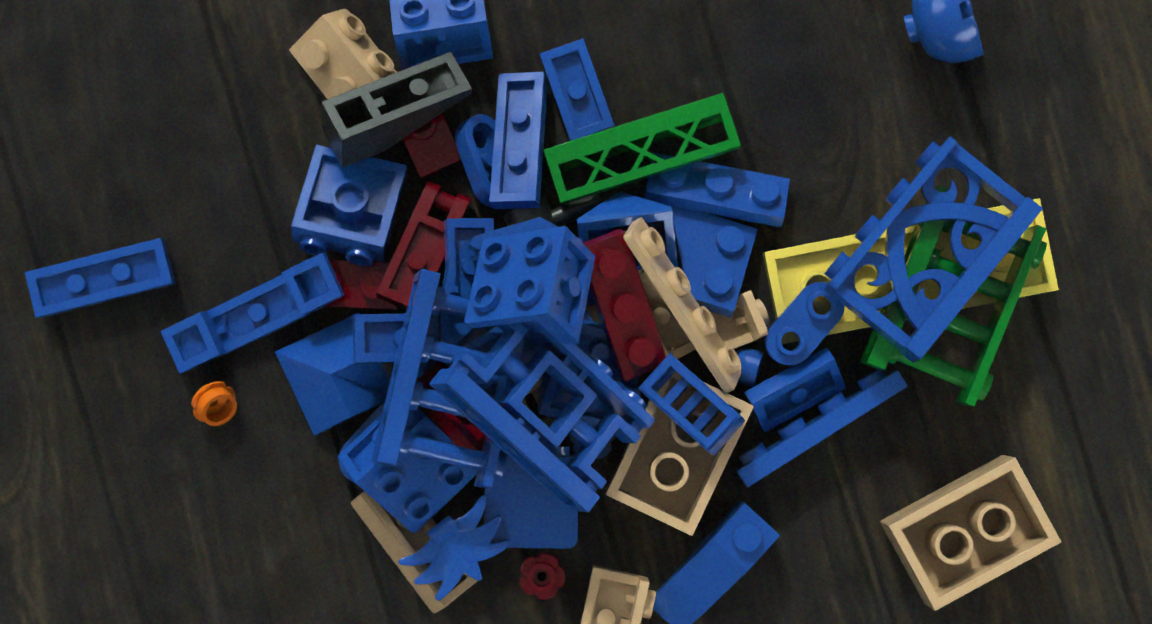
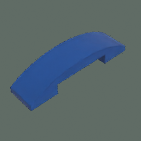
[160,252,345,374]

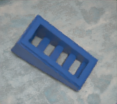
[638,353,745,456]

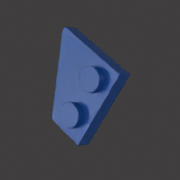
[671,206,758,318]

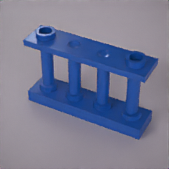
[371,269,532,488]

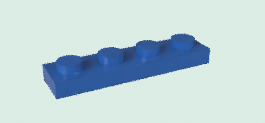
[734,369,907,488]

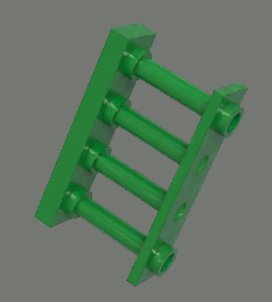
[860,185,1047,406]

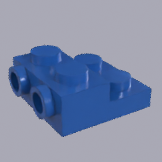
[291,144,407,267]

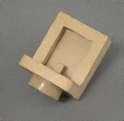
[710,290,769,349]

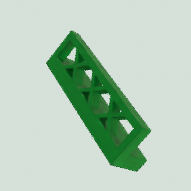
[543,93,741,205]

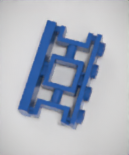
[429,321,655,513]

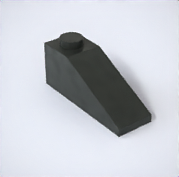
[322,52,472,168]

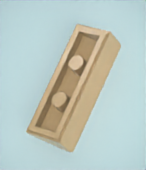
[351,491,478,613]

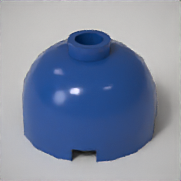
[904,0,984,64]

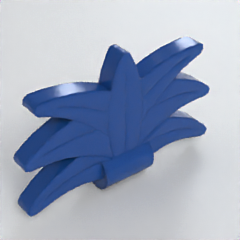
[398,495,511,601]

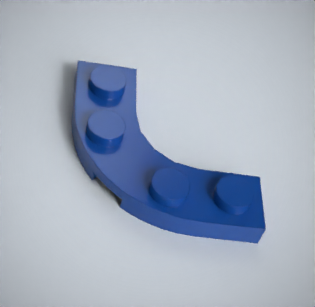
[352,218,494,364]

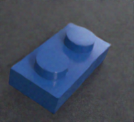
[539,38,615,141]
[744,347,846,433]

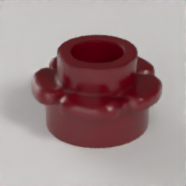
[519,553,565,600]

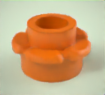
[191,381,237,426]

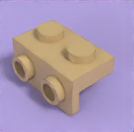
[289,9,397,99]
[580,565,656,624]

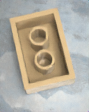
[605,372,754,536]
[880,455,1061,611]

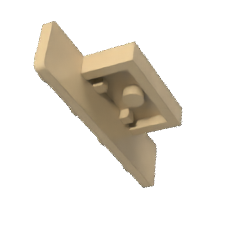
[623,217,741,394]

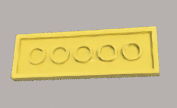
[763,198,1059,344]

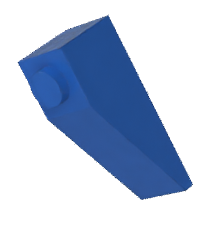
[653,499,780,624]

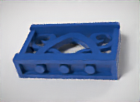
[823,136,1043,363]

